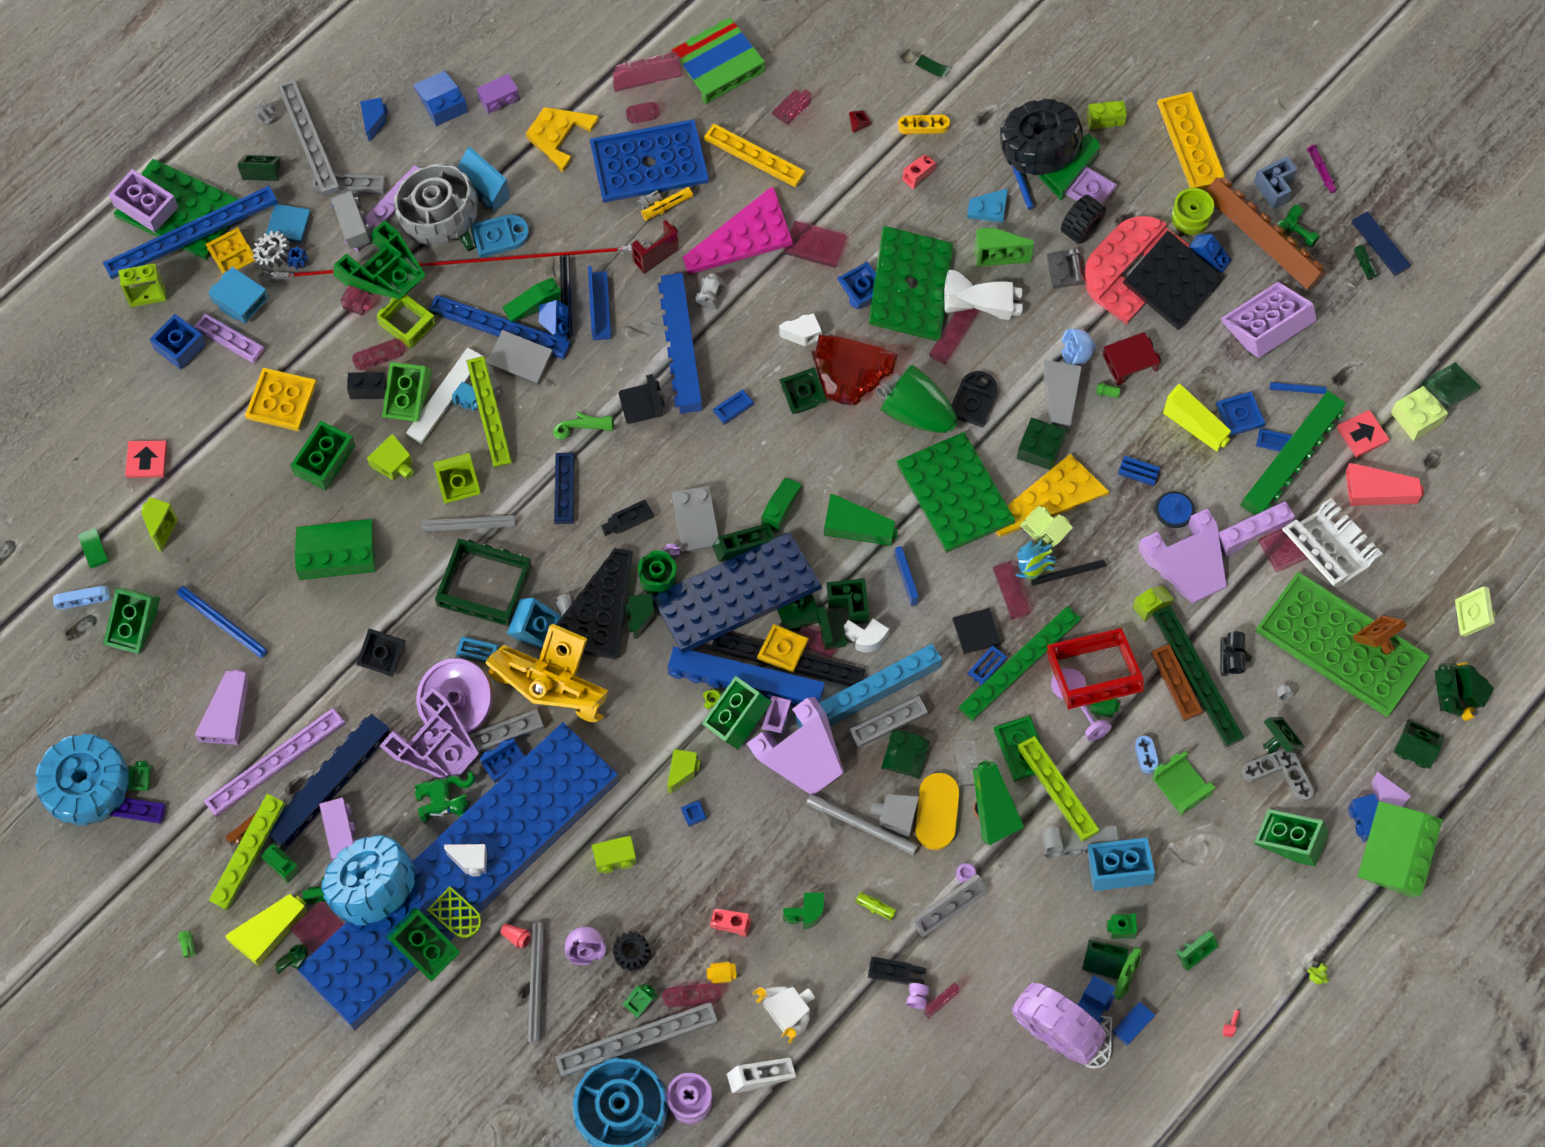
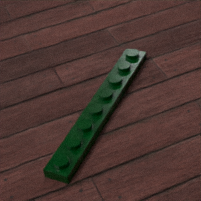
[1152,605,1244,747]

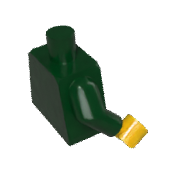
[1435,662,1476,721]

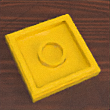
[757,624,809,674]

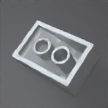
[671,486,718,553]

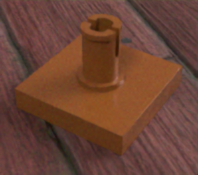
[1353,615,1407,654]

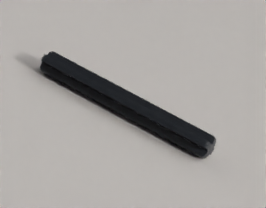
[560,255,572,338]

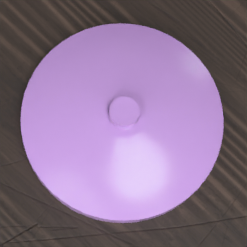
[416,658,493,734]

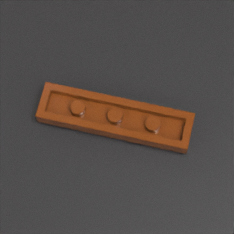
[1151,644,1202,721]

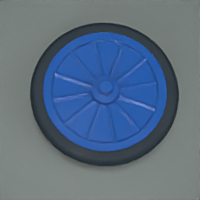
[1155,491,1195,528]

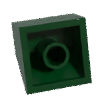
[1393,719,1444,769]

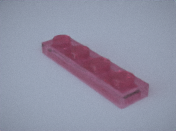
[929,308,979,365]

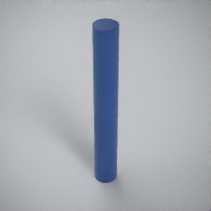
[1012,166,1034,210]
[1269,382,1327,394]

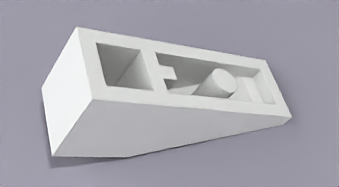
[727,1058,796,1094]

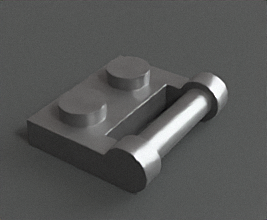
[1046,248,1085,289]

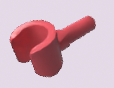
[1223,1010,1240,1037]

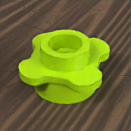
[703,690,722,709]

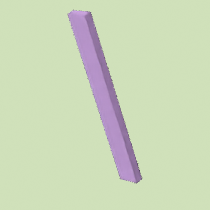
[204,707,346,817]

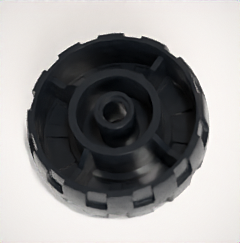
[1000,99,1083,175]

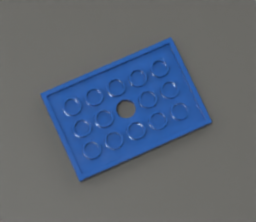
[589,119,709,203]

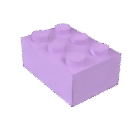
[109,169,178,233]

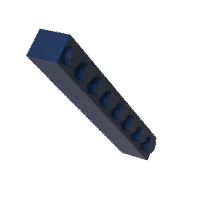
[268,713,391,851]

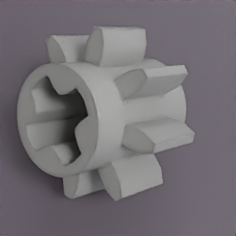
[254,102,276,124]

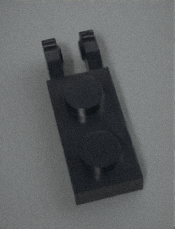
[868,956,927,985]

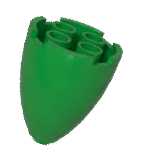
[880,365,958,433]

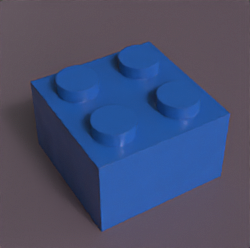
[149,314,206,370]

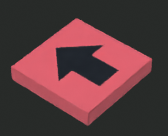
[1337,410,1390,458]
[125,441,167,478]

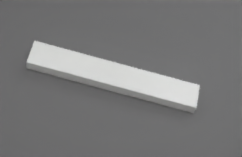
[406,348,482,444]

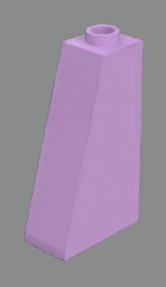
[195,669,249,745]

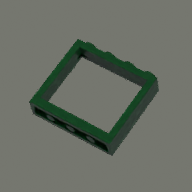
[435,538,532,627]

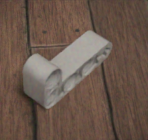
[1041,826,1120,858]

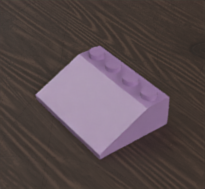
[1221,282,1317,358]

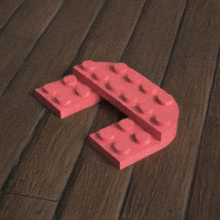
[1084,216,1190,324]

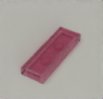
[993,561,1030,620]

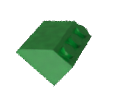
[702,676,772,750]

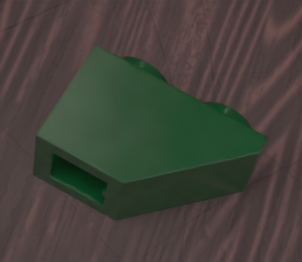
[626,593,655,639]
[1455,664,1494,708]

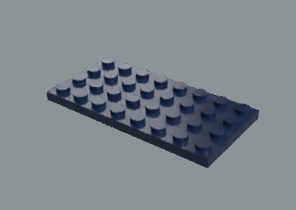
[652,532,822,654]

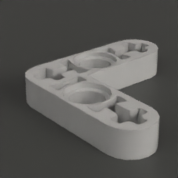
[1241,749,1314,803]

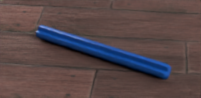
[177,586,268,658]

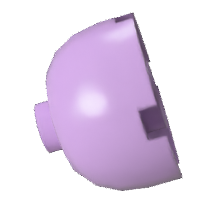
[565,926,606,965]

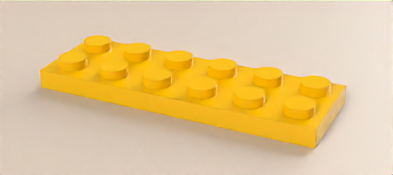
[1157,92,1225,189]

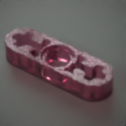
[352,339,405,370]
[662,983,721,1008]

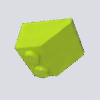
[433,453,481,504]
[141,497,178,552]

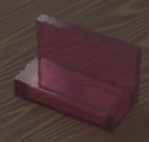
[772,89,811,125]

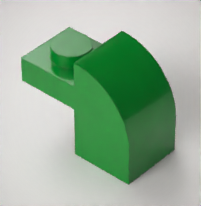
[783,892,824,929]

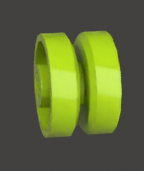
[1171,188,1214,235]

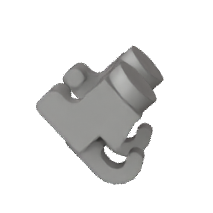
[696,274,726,310]

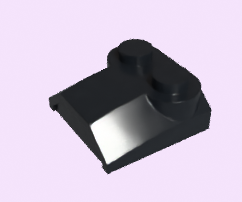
[356,628,406,677]

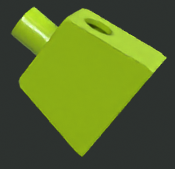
[367,434,414,480]

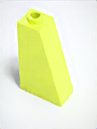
[1163,384,1231,452]
[225,894,308,967]

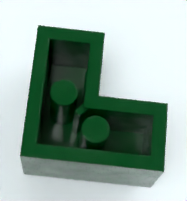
[826,578,869,624]

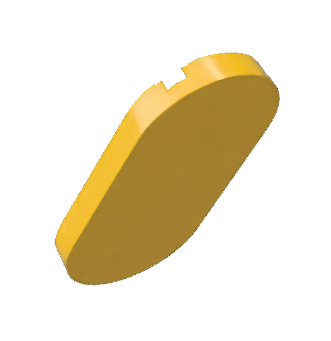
[915,773,959,850]

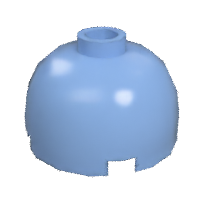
[1061,329,1095,365]

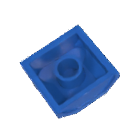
[837,261,876,309]

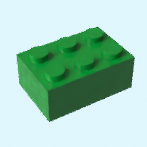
[290,420,356,491]

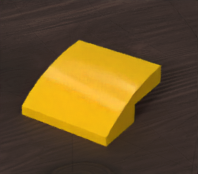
[205,227,255,274]

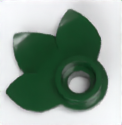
[275,944,308,974]

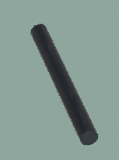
[1030,560,1106,586]

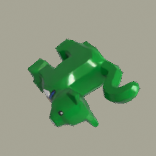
[415,772,475,823]

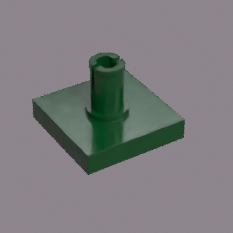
[777,594,818,632]
[1263,717,1306,754]

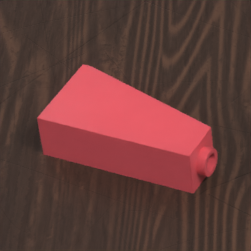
[1346,463,1424,506]

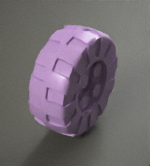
[1012,982,1106,1065]

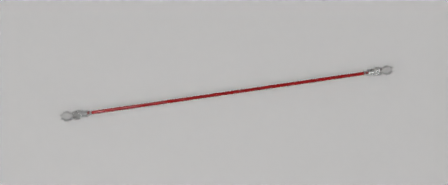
[257,241,653,283]

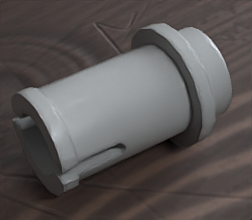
[638,190,662,210]

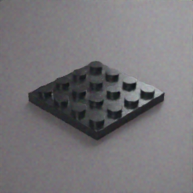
[1122,230,1223,330]

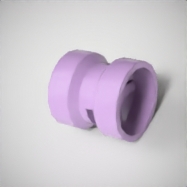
[906,983,930,1009]

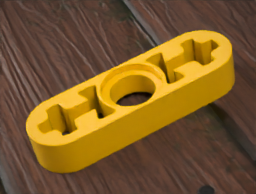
[898,115,950,134]

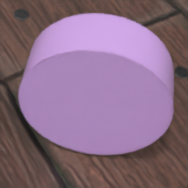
[956,863,976,884]

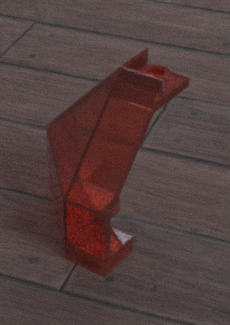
[811,334,898,406]

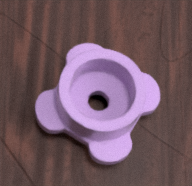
[662,544,682,557]

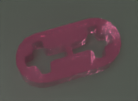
[626,102,659,124]

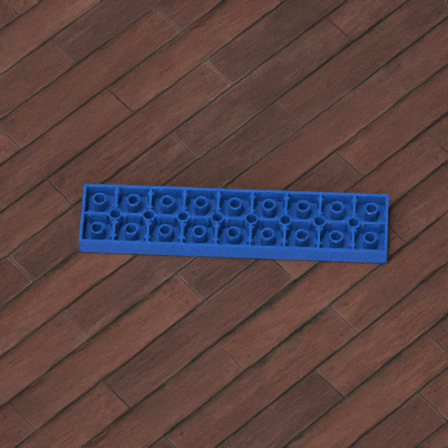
[297,722,619,1031]

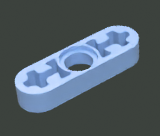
[53,586,110,609]

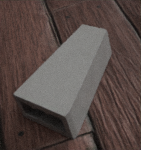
[1043,360,1082,434]

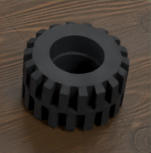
[1060,194,1106,244]

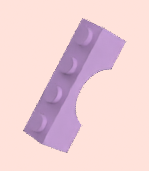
[1219,501,1295,557]

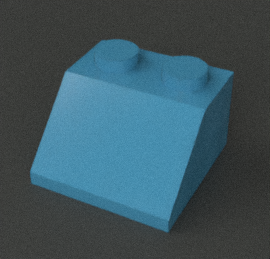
[507,598,562,649]

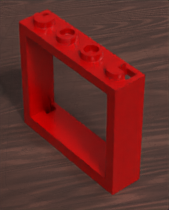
[1047,628,1144,709]

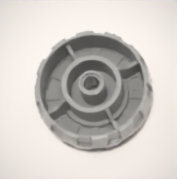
[394,164,479,245]

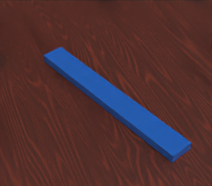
[429,295,571,360]

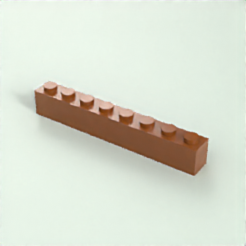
[1206,177,1327,289]

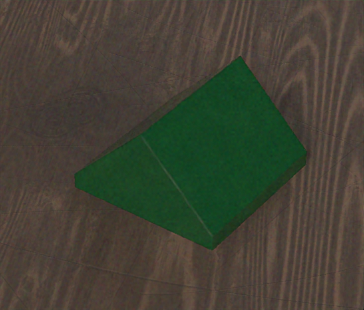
[237,155,281,181]

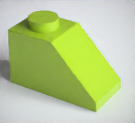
[1133,585,1175,622]
[667,749,701,793]

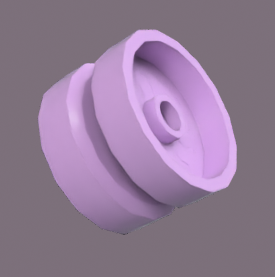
[666,1073,713,1124]

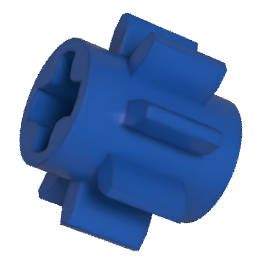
[285,246,309,270]

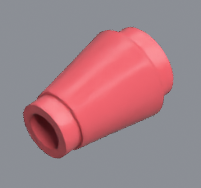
[500,923,532,949]

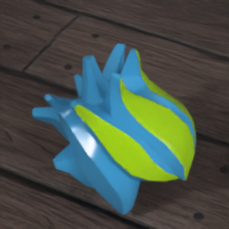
[1016,540,1056,580]

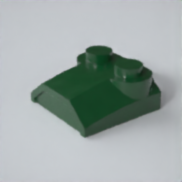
[779,367,827,415]
[881,730,930,780]

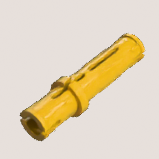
[641,187,693,221]

